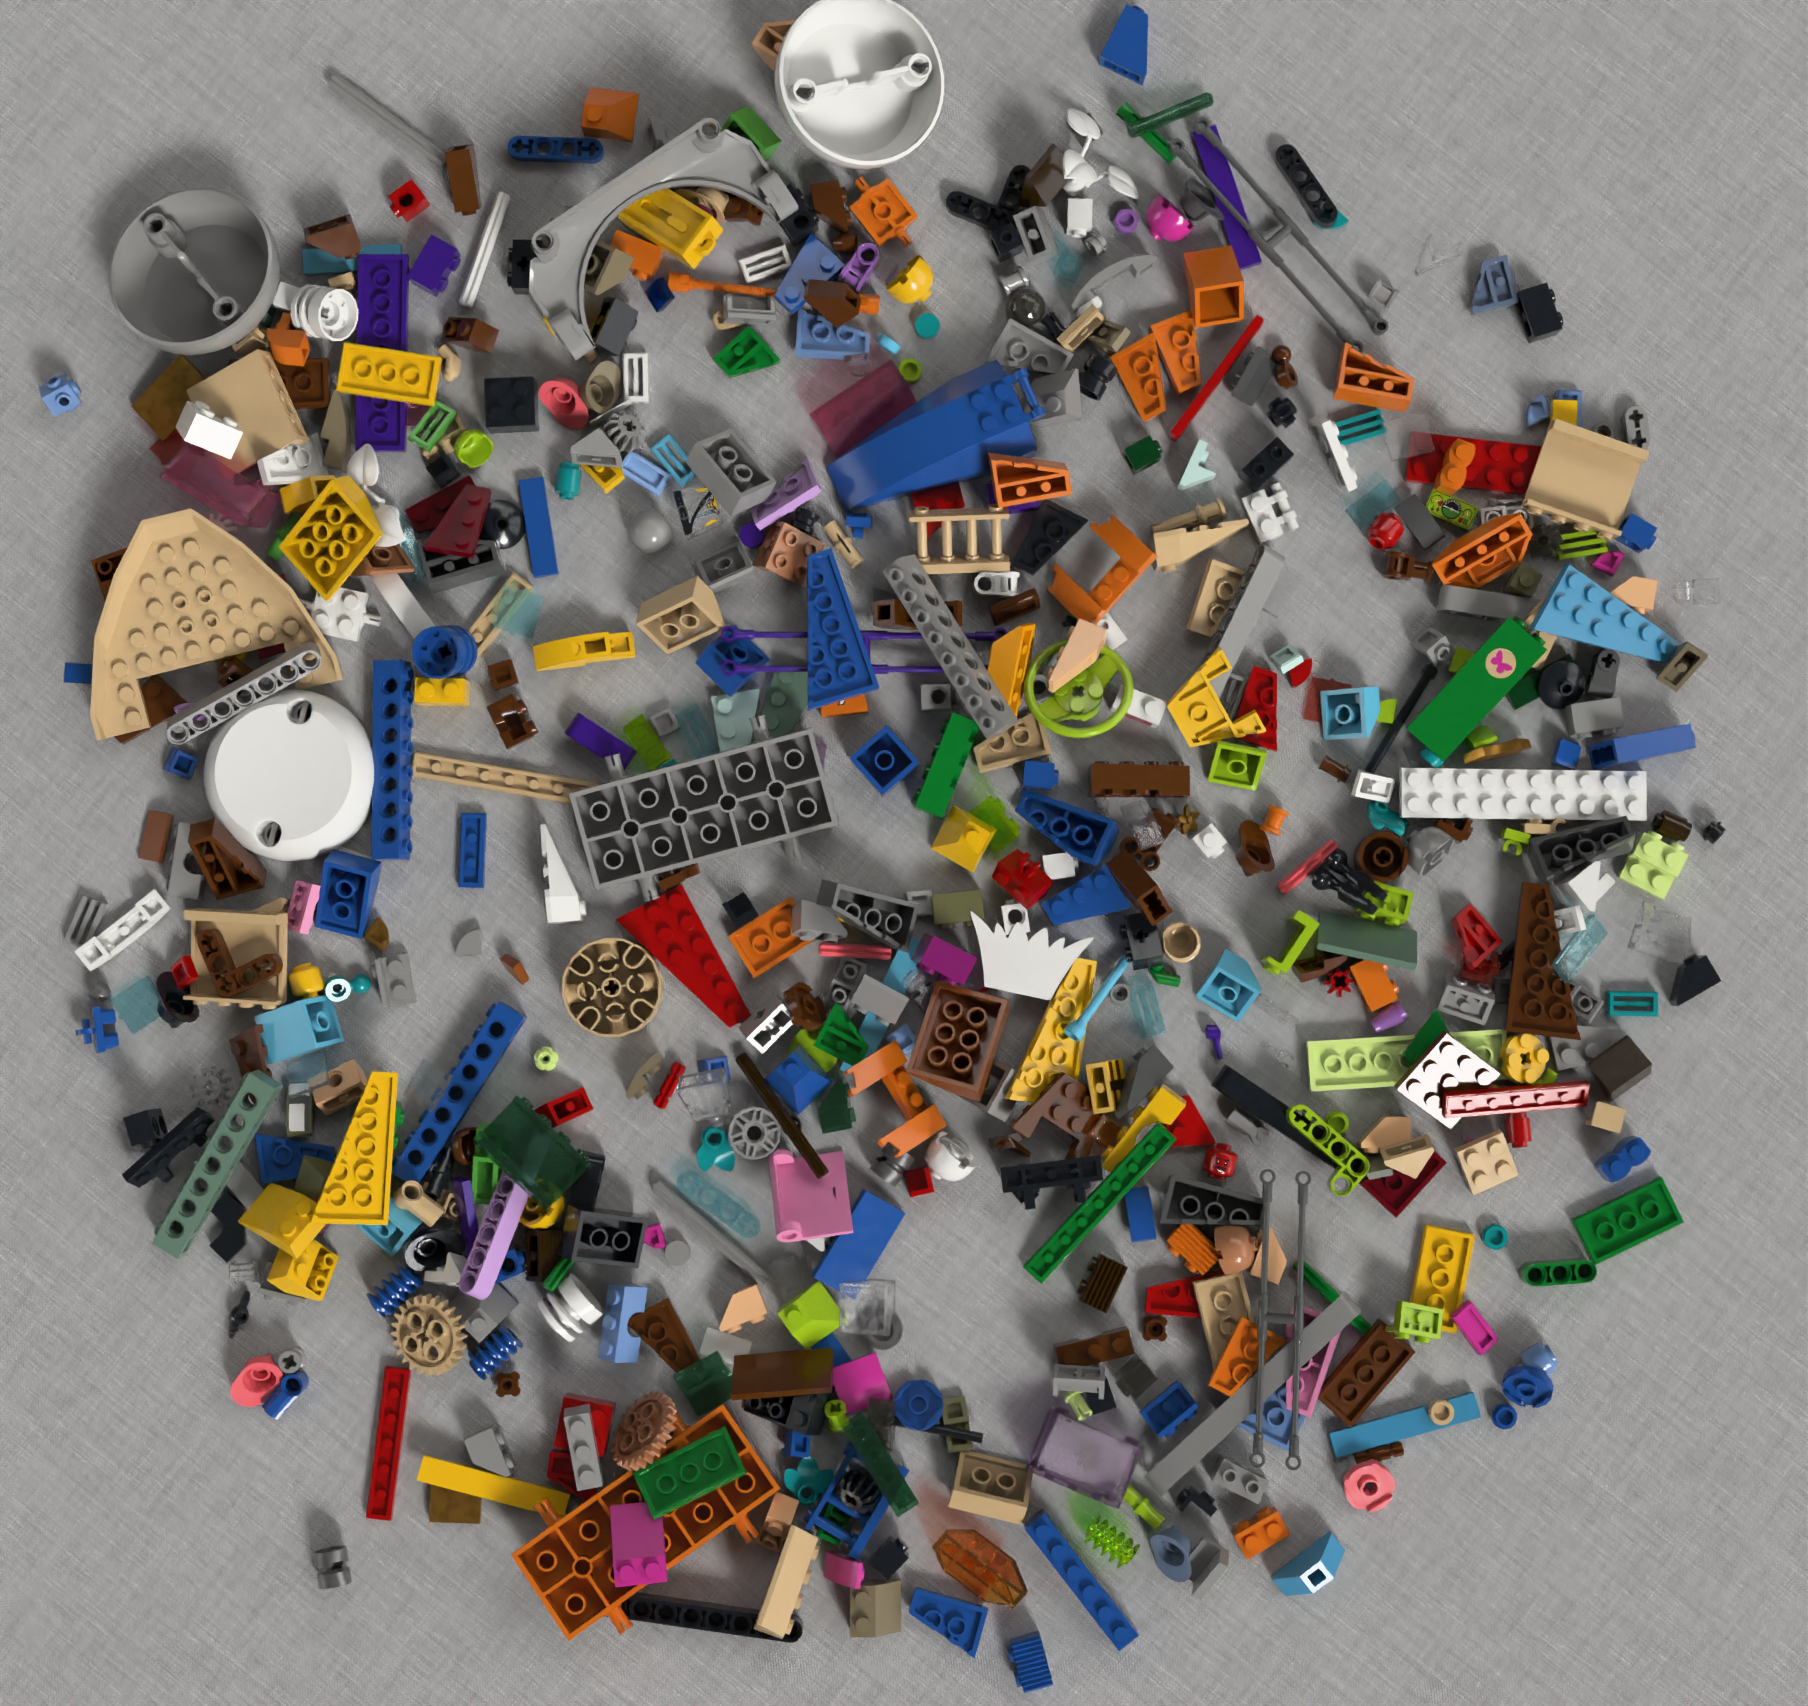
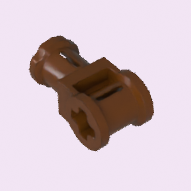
[1381,551,1433,583]

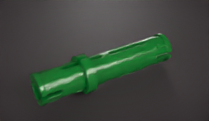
[1116,102,1177,164]

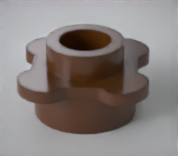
[1142,1316,1167,1341]
[495,1371,521,1397]

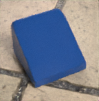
[1551,738,1582,770]
[163,747,199,780]
[697,1056,731,1085]

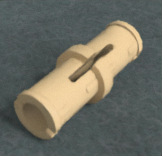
[823,520,864,569]

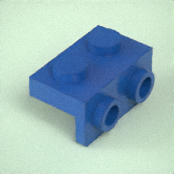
[1139,1379,1199,1438]

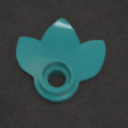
[1366,801,1409,836]
[697,1126,735,1172]
[784,1454,834,1506]

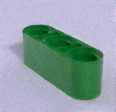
[1519,1258,1597,1287]

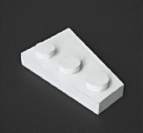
[1307,416,1358,492]
[257,433,329,485]

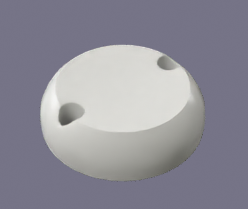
[774,0,944,169]
[204,690,374,861]

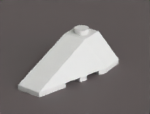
[540,824,587,924]

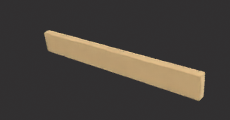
[412,751,600,804]

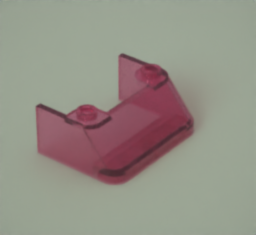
[160,442,281,528]

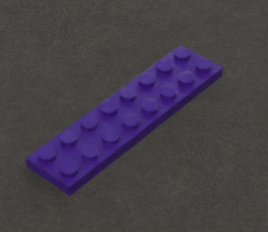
[355,254,409,452]

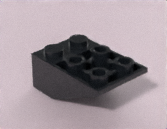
[743,1386,835,1435]

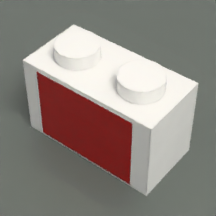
[1110,684,1166,728]

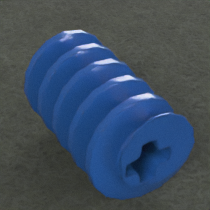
[366,1264,424,1317]
[468,1325,523,1380]

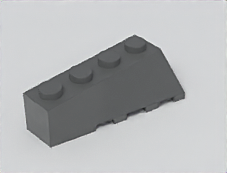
[1528,816,1635,881]
[1159,1174,1264,1227]

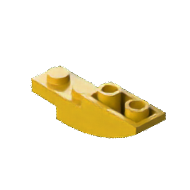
[532,631,636,671]

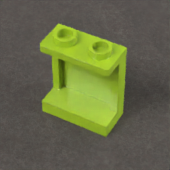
[1259,910,1320,976]

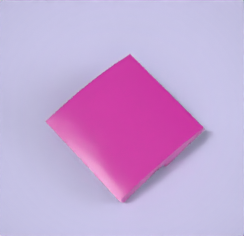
[833,1352,893,1415]

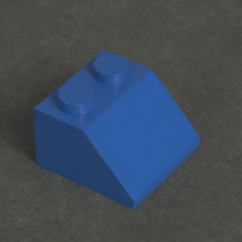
[695,625,770,697]

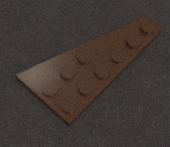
[1504,882,1581,1040]

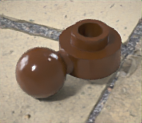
[1272,345,1298,389]

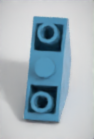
[1270,1531,1345,1596]

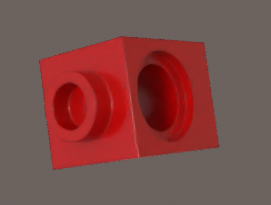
[388,179,430,222]

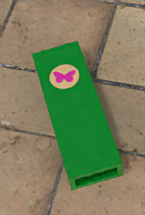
[1405,616,1547,762]

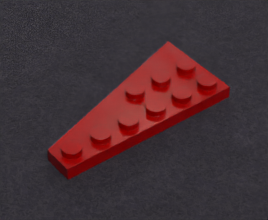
[616,884,751,1028]

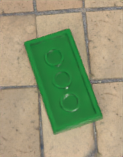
[1570,1176,1684,1265]
[632,1426,747,1520]

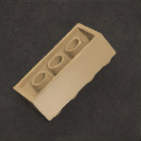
[753,1525,820,1639]

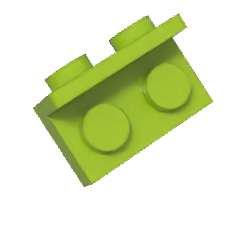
[1355,882,1414,927]
[1385,1301,1444,1344]

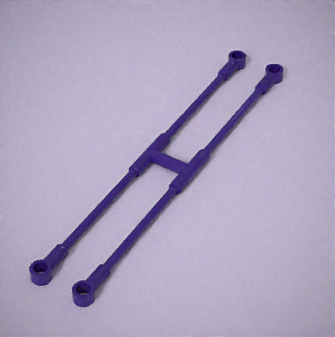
[721,626,1007,677]

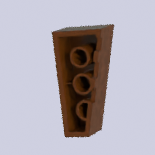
[1088,761,1190,798]

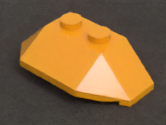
[987,623,1036,718]

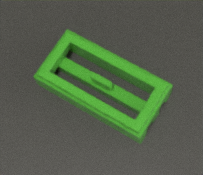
[408,400,457,453]

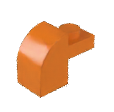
[266,312,310,366]

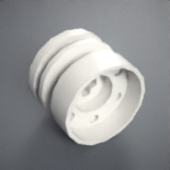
[291,284,358,341]
[537,1274,604,1342]

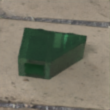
[818,1078,856,1134]

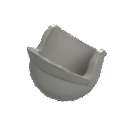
[629,510,673,555]

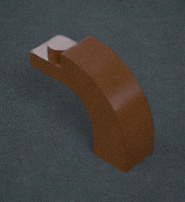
[873,599,963,630]

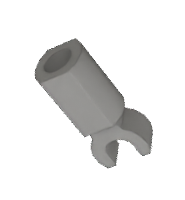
[1225,1107,1269,1146]

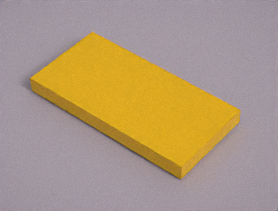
[336,342,442,407]
[1409,1224,1475,1333]

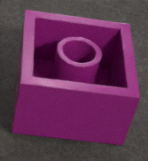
[911,933,978,986]

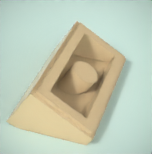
[418,414,466,464]

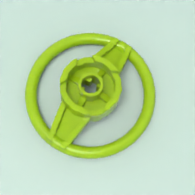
[1024,639,1133,738]

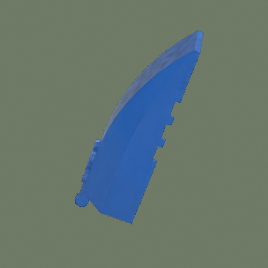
[826,359,1046,512]

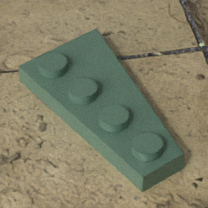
[752,661,808,743]

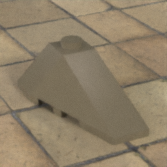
[541,218,634,295]

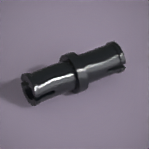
[425,1147,455,1199]

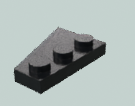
[1011,499,1089,576]

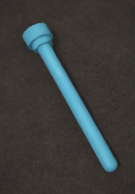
[1063,953,1130,1042]

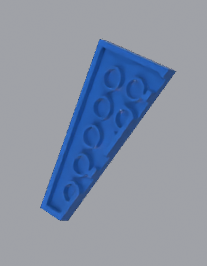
[807,548,879,711]

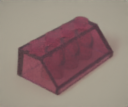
[809,359,917,459]

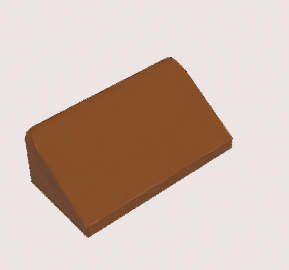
[138,810,174,863]

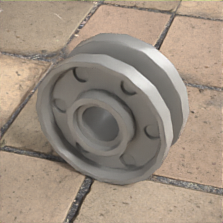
[727,1107,781,1160]

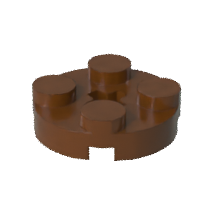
[783,982,826,1031]

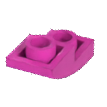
[823,1551,864,1589]

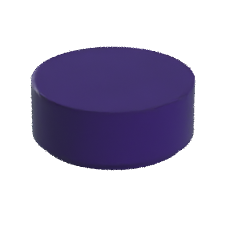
[739,523,765,549]

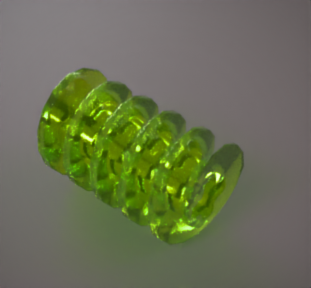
[1084,1514,1140,1569]

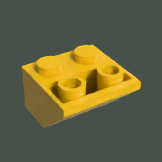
[267,1239,339,1301]

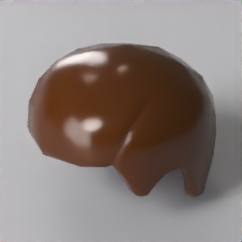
[451,1127,477,1165]

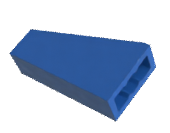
[1587,724,1696,770]

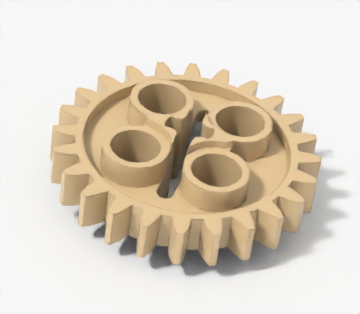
[391,1293,467,1376]

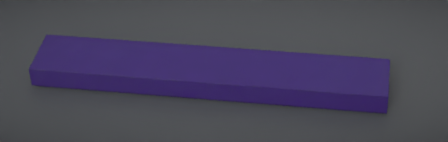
[1192,124,1262,271]

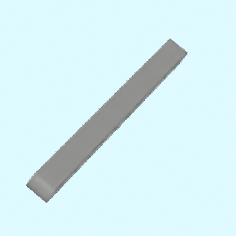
[1144,1292,1362,1496]

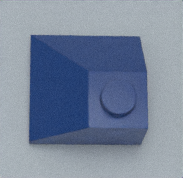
[764,1045,834,1115]

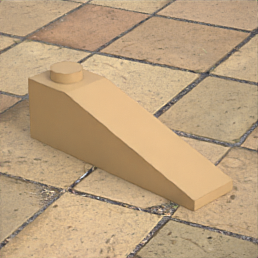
[1149,519,1249,573]

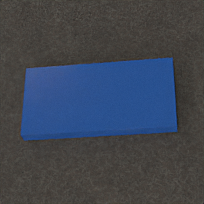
[812,1189,906,1299]

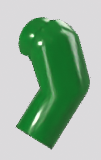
[1148,964,1181,987]

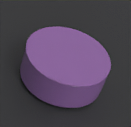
[1113,208,1139,234]

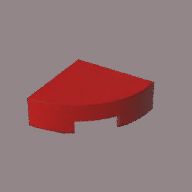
[1288,658,1312,688]

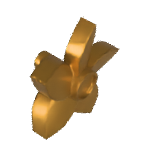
[1176,805,1200,834]

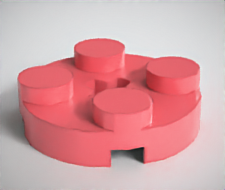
[1343,1459,1395,1512]

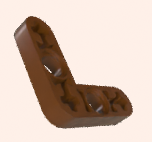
[197,929,283,998]

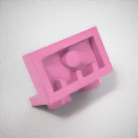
[288,880,321,935]

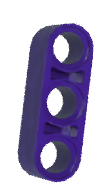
[564,712,637,771]

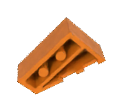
[1332,342,1415,413]
[987,452,1072,508]

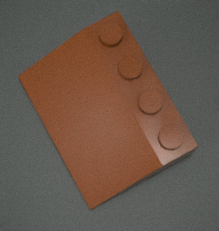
[906,981,1010,1101]

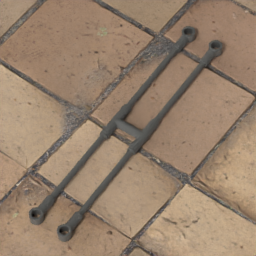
[1168,117,1389,353]
[1249,1169,1312,1471]

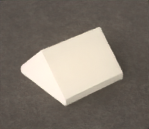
[1556,861,1601,914]

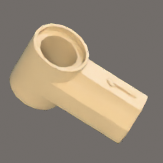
[393,1180,445,1227]

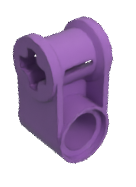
[838,243,880,293]

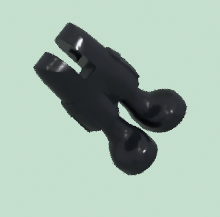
[1312,849,1388,915]

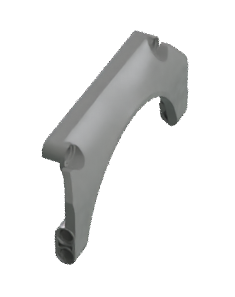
[529,118,799,361]

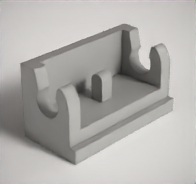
[722,294,776,326]
[1053,1364,1105,1400]

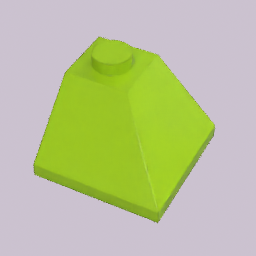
[777,1280,848,1350]

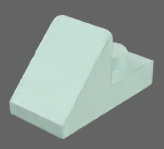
[1177,439,1216,490]

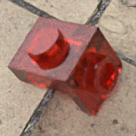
[1460,951,1501,985]

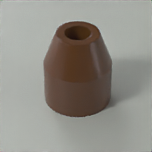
[833,233,858,253]

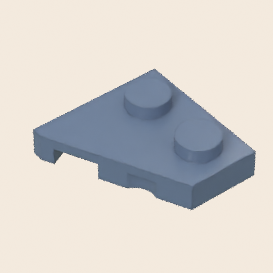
[1470,255,1519,315]

